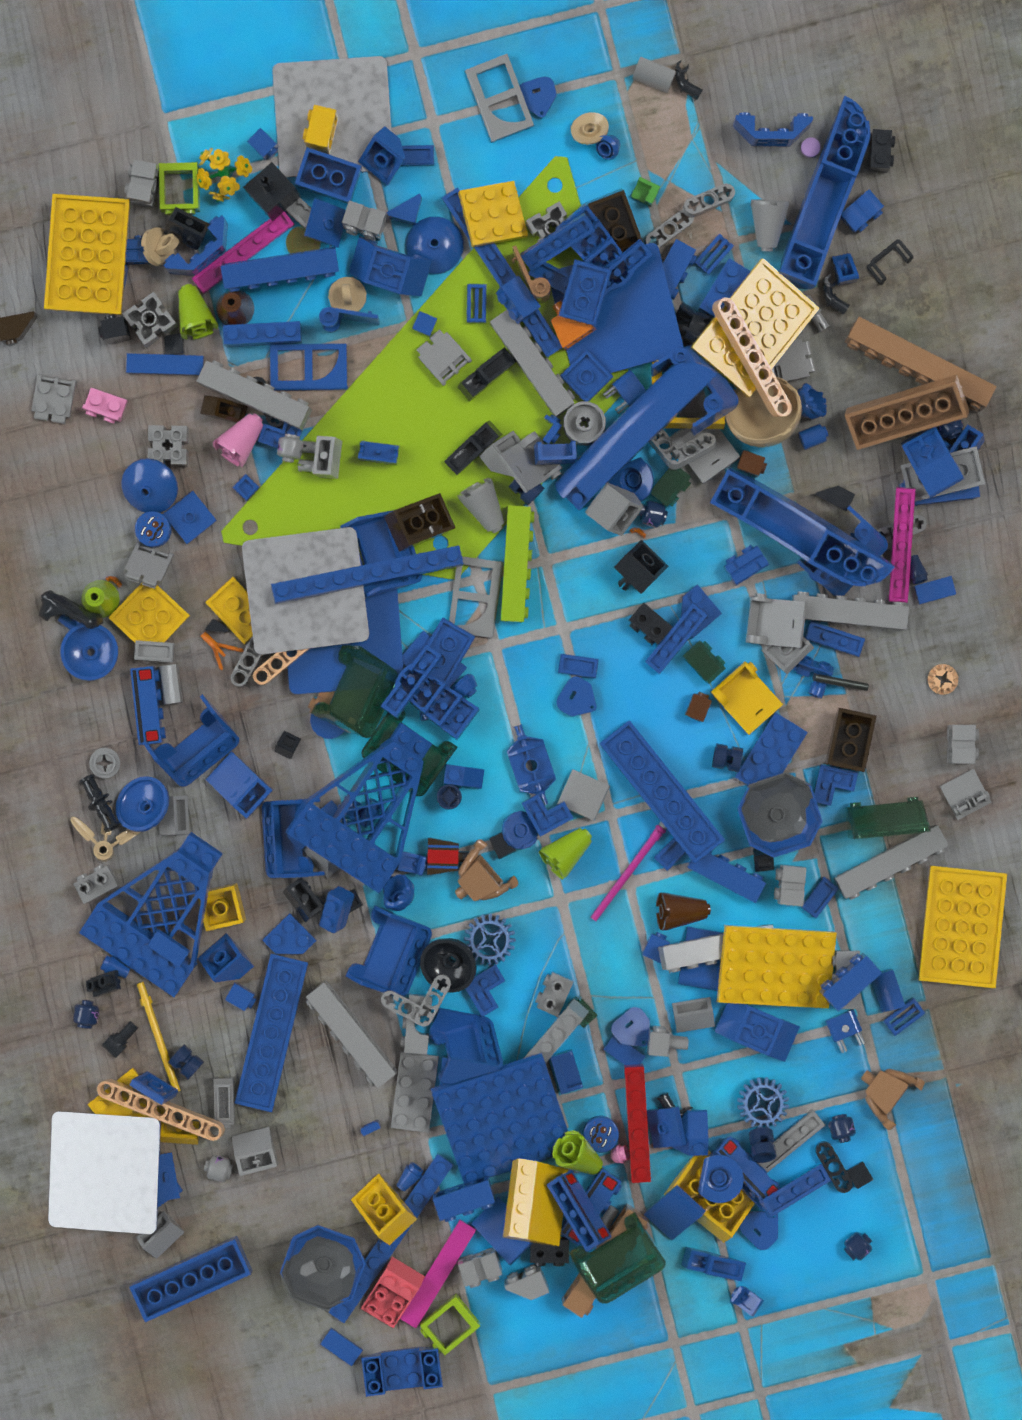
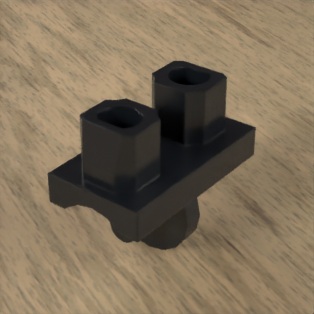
[86,970,121,997]

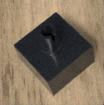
[243,162,301,221]
[614,539,669,594]

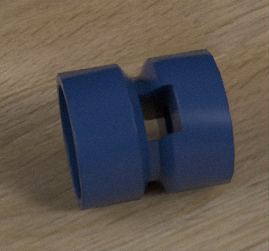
[508,480,545,506]
[712,743,743,772]
[437,784,462,809]
[168,1044,204,1080]
[749,1127,777,1163]

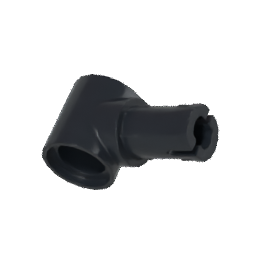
[101,1021,138,1059]

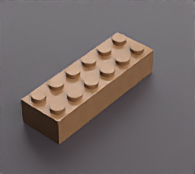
[845,375,969,450]
[562,1204,648,1318]

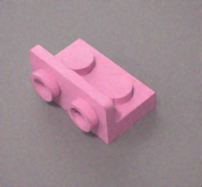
[82,388,128,424]

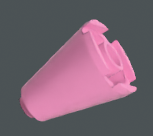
[213,414,263,467]

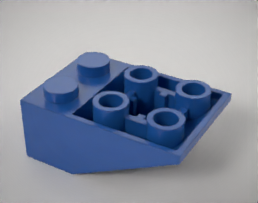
[206,751,274,819]

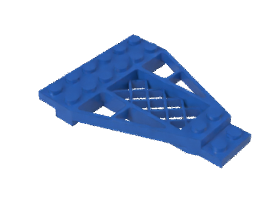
[285,722,432,893]
[79,832,223,997]

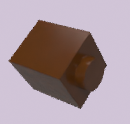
[736,450,767,477]
[685,692,712,722]

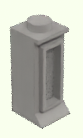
[213,1076,235,1128]

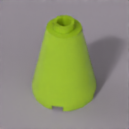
[178,284,218,340]
[81,580,120,618]
[538,828,592,880]
[552,1130,603,1175]

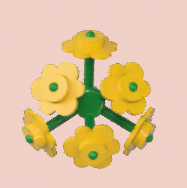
[196,148,252,202]

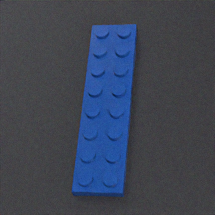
[599,720,725,864]
[235,953,309,1112]

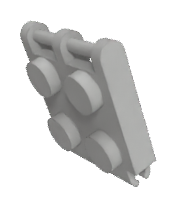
[417,329,472,386]
[772,339,815,382]
[31,374,76,424]
[124,541,174,589]

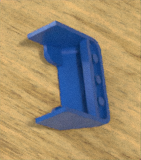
[651,345,738,435]
[797,505,888,596]
[142,694,239,787]
[262,798,325,878]

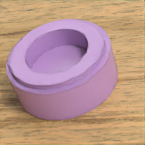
[801,138,820,158]

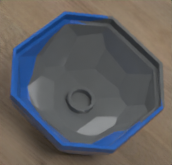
[737,772,823,858]
[280,1225,366,1312]

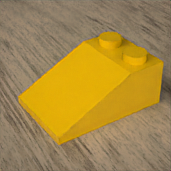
[351,1173,417,1245]

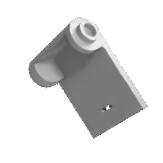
[670,411,741,484]
[498,431,562,493]
[746,593,807,648]

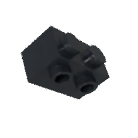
[868,129,895,173]
[163,207,210,251]
[98,315,131,345]
[628,603,673,645]
[283,877,324,923]
[530,1237,569,1266]

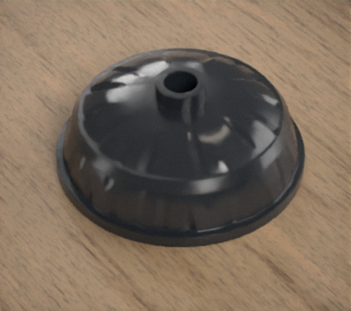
[420,938,476,993]

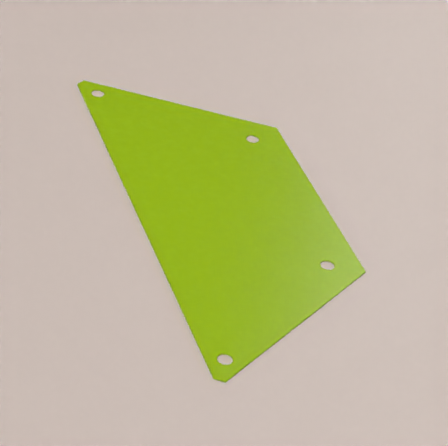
[221,156,628,580]

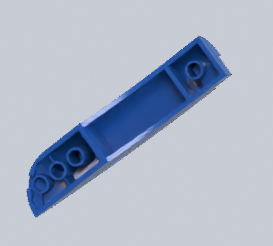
[778,96,870,290]
[555,362,718,511]
[710,467,895,586]

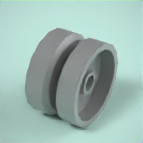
[563,401,606,446]

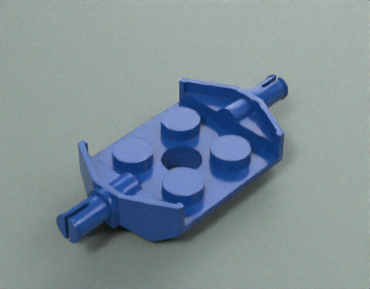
[506,724,556,805]

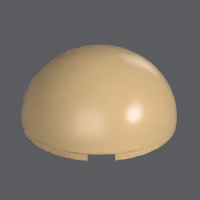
[725,377,802,448]

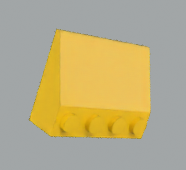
[664,1151,755,1243]
[503,1158,569,1246]

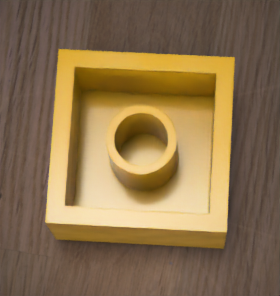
[303,105,338,154]
[198,883,246,931]

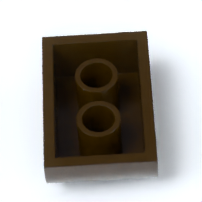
[586,188,643,253]
[384,493,456,552]
[825,708,877,772]

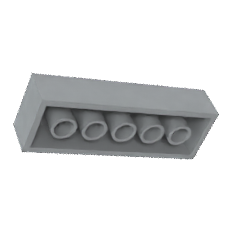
[306,980,397,1088]

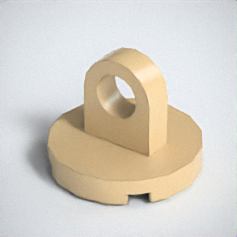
[141,227,179,266]
[328,277,367,312]

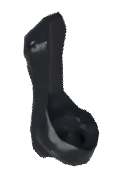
[38,590,104,629]

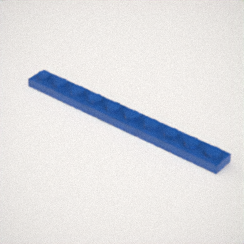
[442,187,562,358]
[271,545,464,604]
[328,1154,454,1323]

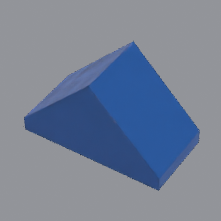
[387,193,422,225]
[832,253,859,286]

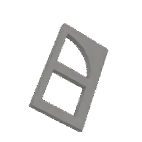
[465,54,534,142]
[449,557,503,639]

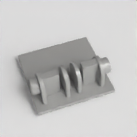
[940,768,992,820]

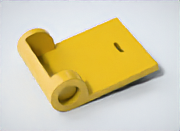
[711,661,783,735]

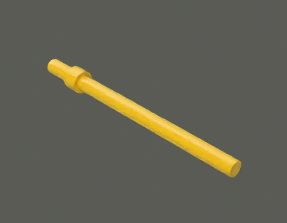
[136,982,181,1092]

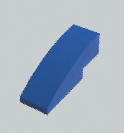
[681,1247,746,1281]

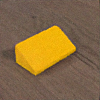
[160,1120,200,1145]

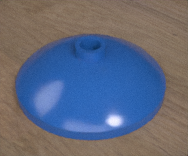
[406,217,464,274]
[122,459,178,513]
[60,624,118,681]
[116,776,169,832]

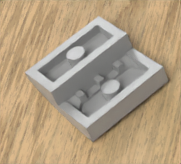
[557,769,610,821]

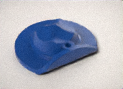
[610,457,654,502]
[698,1155,744,1203]

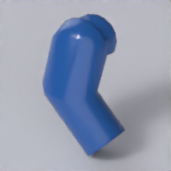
[58,614,82,630]

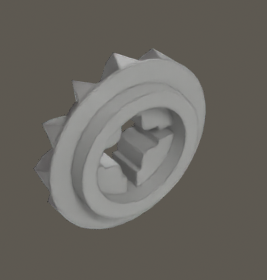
[89,748,120,778]

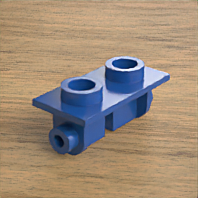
[793,655,834,679]

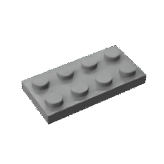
[901,446,986,502]
[391,1051,439,1133]

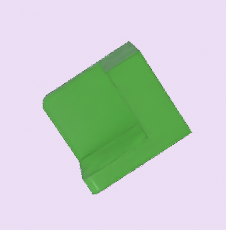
[631,177,660,207]

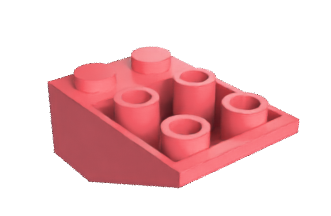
[361,1257,425,1328]

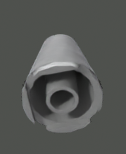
[751,199,789,251]
[457,477,504,533]

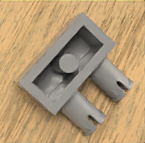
[298,436,342,479]
[73,864,120,904]
[535,971,574,1017]
[647,1026,689,1057]

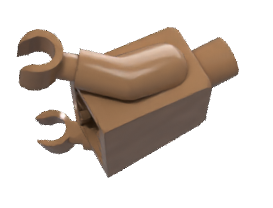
[455,839,518,901]
[861,1068,925,1130]

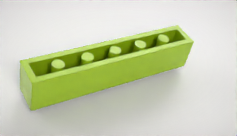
[501,505,535,623]

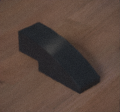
[457,347,517,402]
[444,420,503,475]

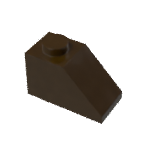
[0,311,37,346]
[200,395,247,423]

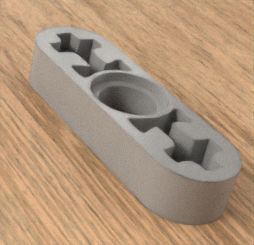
[683,184,735,217]
[645,209,694,249]

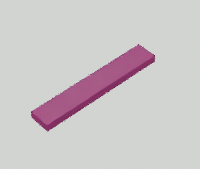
[192,211,295,294]
[889,487,916,603]
[400,1219,476,1328]

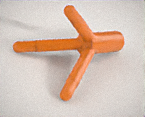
[200,632,244,670]

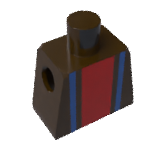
[427,838,470,875]

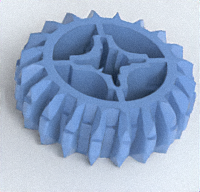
[464,913,516,966]
[737,1077,789,1128]

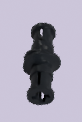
[79,774,120,832]

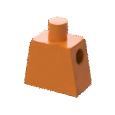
[551,301,596,350]

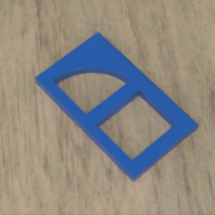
[270,344,348,391]

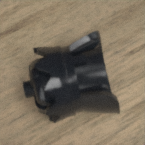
[676,301,711,345]

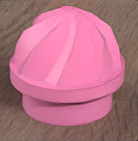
[610,1144,630,1164]

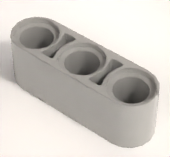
[231,637,264,687]

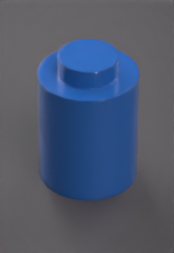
[798,424,829,450]

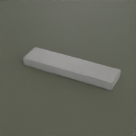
[758,1110,825,1173]

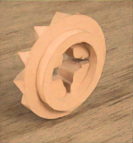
[928,664,959,695]

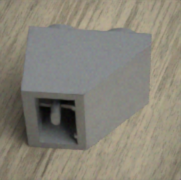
[585,483,644,536]
[232,1127,279,1176]
[504,1264,549,1300]

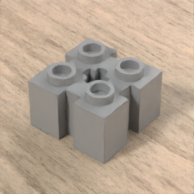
[124,160,159,208]
[342,201,387,241]
[526,201,567,243]
[122,292,178,348]
[148,425,189,466]
[947,725,979,764]
[774,864,807,906]
[458,1247,502,1288]

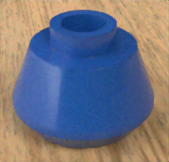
[595,135,620,160]
[453,674,477,698]

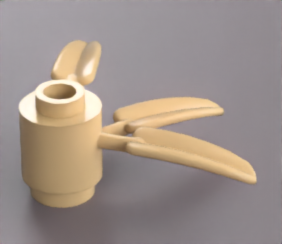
[71,806,140,862]

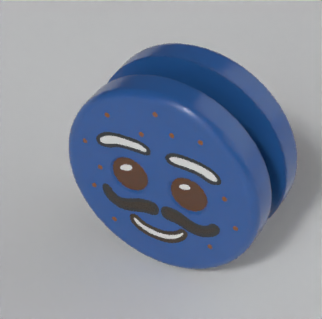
[135,511,172,548]
[583,1115,619,1153]

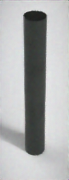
[813,674,869,691]

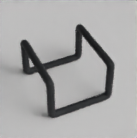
[867,239,914,285]

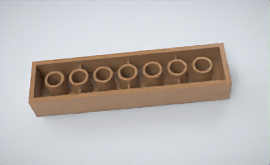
[845,317,997,412]

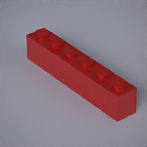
[624,1064,651,1183]

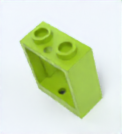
[159,162,200,216]
[420,1294,481,1356]

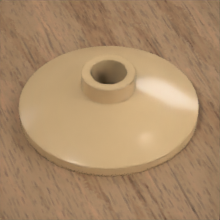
[571,112,609,145]

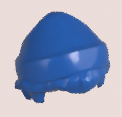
[797,383,827,420]
[383,874,415,911]

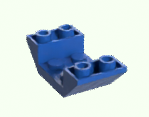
[733,112,813,147]
[163,215,228,276]
[349,236,432,296]
[901,427,965,498]
[714,1003,800,1062]
[361,1347,443,1397]

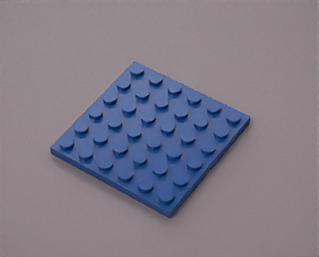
[431,1053,568,1185]

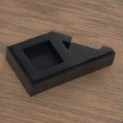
[815,485,855,512]

